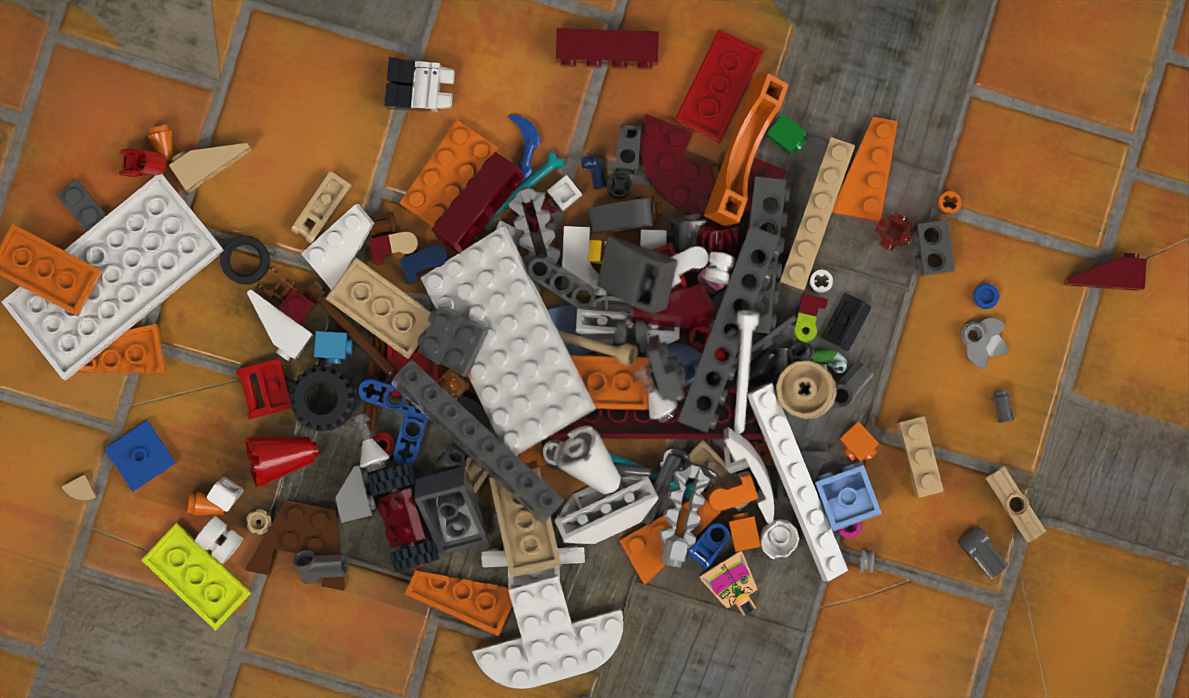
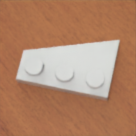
[301,204,374,290]

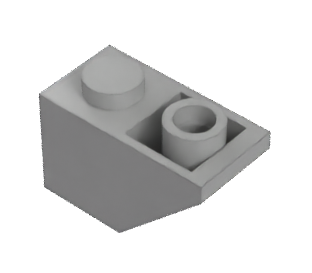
[335,465,376,523]

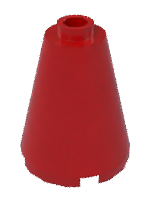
[245,436,319,487]

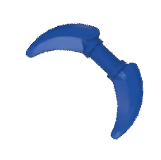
[509,114,541,181]

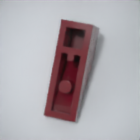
[1064,253,1147,291]
[630,283,715,328]

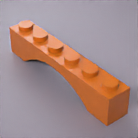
[704,73,789,226]

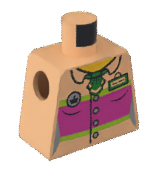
[699,551,757,616]

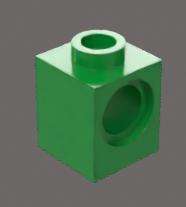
[766,114,807,155]

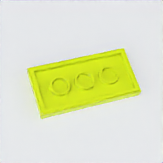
[141,523,252,631]

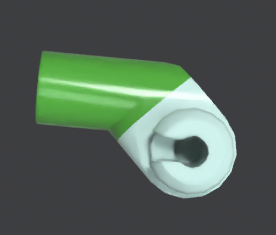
[812,349,848,374]

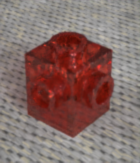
[874,213,913,252]

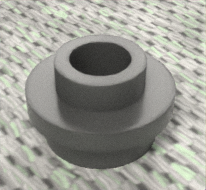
[789,341,814,364]

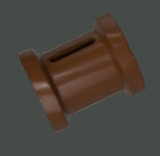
[369,212,397,238]

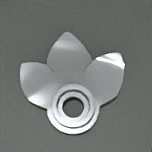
[960,318,1008,368]

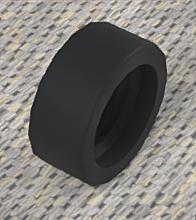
[220,235,270,285]

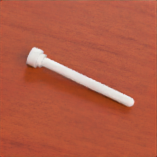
[734,311,759,434]

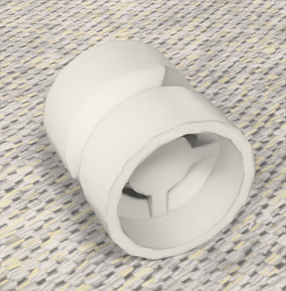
[195,516,244,564]

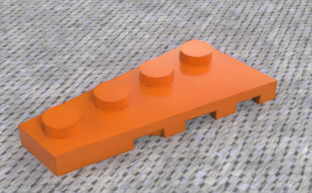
[831,117,898,222]
[405,570,512,637]

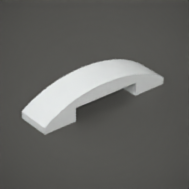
[724,427,774,524]

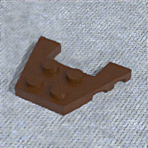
[246,500,345,591]

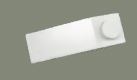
[247,289,315,361]

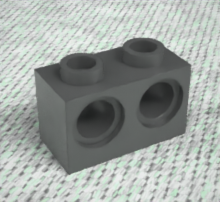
[911,220,955,276]

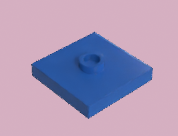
[105,420,176,492]

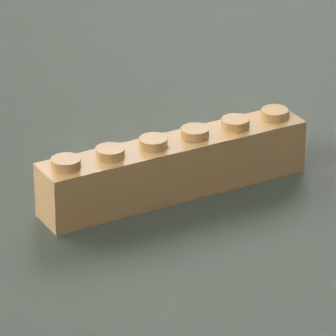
[778,137,855,292]

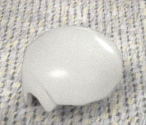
[760,519,800,559]

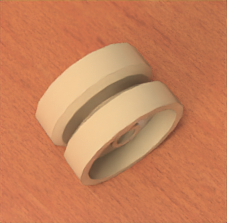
[777,361,837,419]

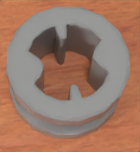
[859,549,874,573]

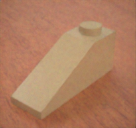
[169,143,252,193]

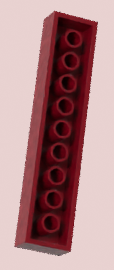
[545,387,765,440]

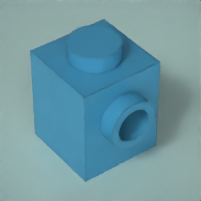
[314,331,353,364]

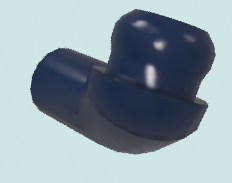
[581,154,606,190]

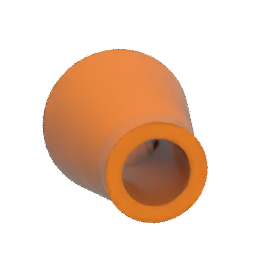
[147,124,173,161]
[187,491,224,517]

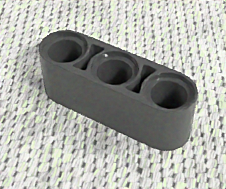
[588,199,653,234]
[528,255,595,309]

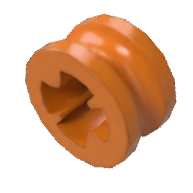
[937,191,962,215]

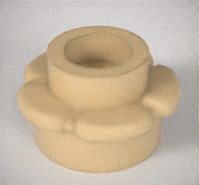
[246,509,272,535]

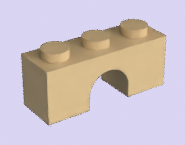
[896,416,944,498]

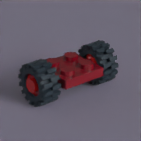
[366,463,439,573]

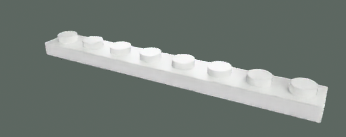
[747,383,848,582]

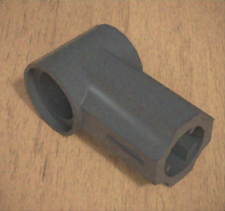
[833,360,874,408]
[957,525,1008,579]
[293,550,348,584]

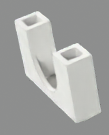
[561,226,667,296]

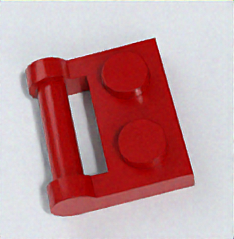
[236,358,291,420]

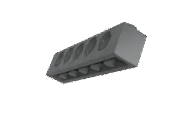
[738,177,790,335]

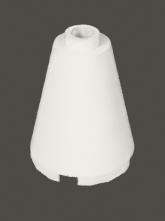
[554,426,621,494]

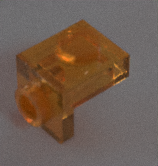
[437,369,472,401]

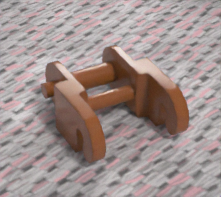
[257,266,296,303]

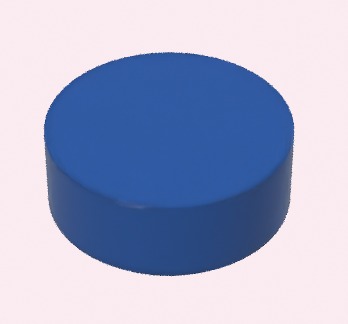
[973,283,999,309]

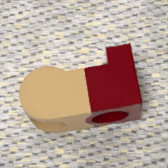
[369,232,419,266]

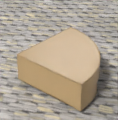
[61,475,97,500]

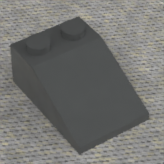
[415,466,489,555]

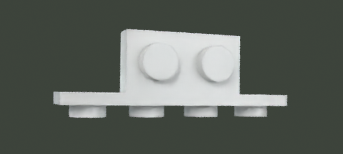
[481,545,585,588]

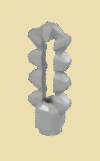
[508,187,560,287]
[659,464,710,568]

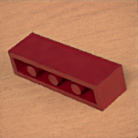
[556,28,659,70]
[431,152,525,254]

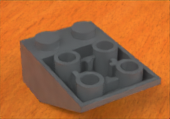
[597,236,678,313]

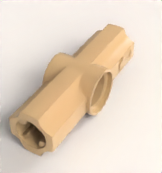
[985,466,1046,543]

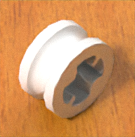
[809,270,833,293]

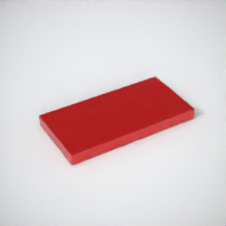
[674,30,764,143]

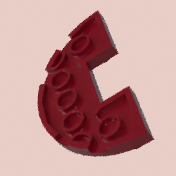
[640,113,787,219]

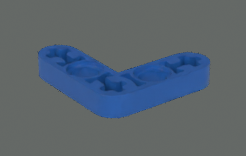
[359,377,428,465]

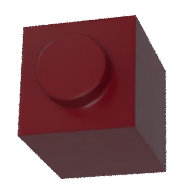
[278,289,316,326]

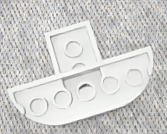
[472,575,623,689]

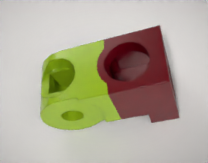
[794,293,828,342]

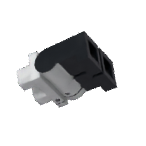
[384,57,455,112]

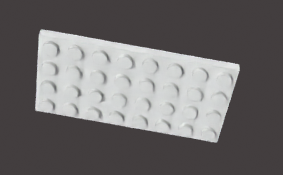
[2,174,224,381]
[421,227,596,456]

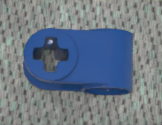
[686,522,729,571]

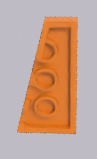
[77,324,167,375]
[619,490,721,585]

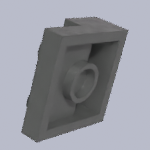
[417,306,488,376]
[648,334,687,401]

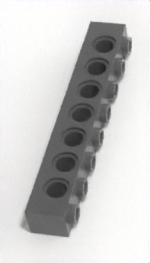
[678,226,782,432]
[391,360,564,524]

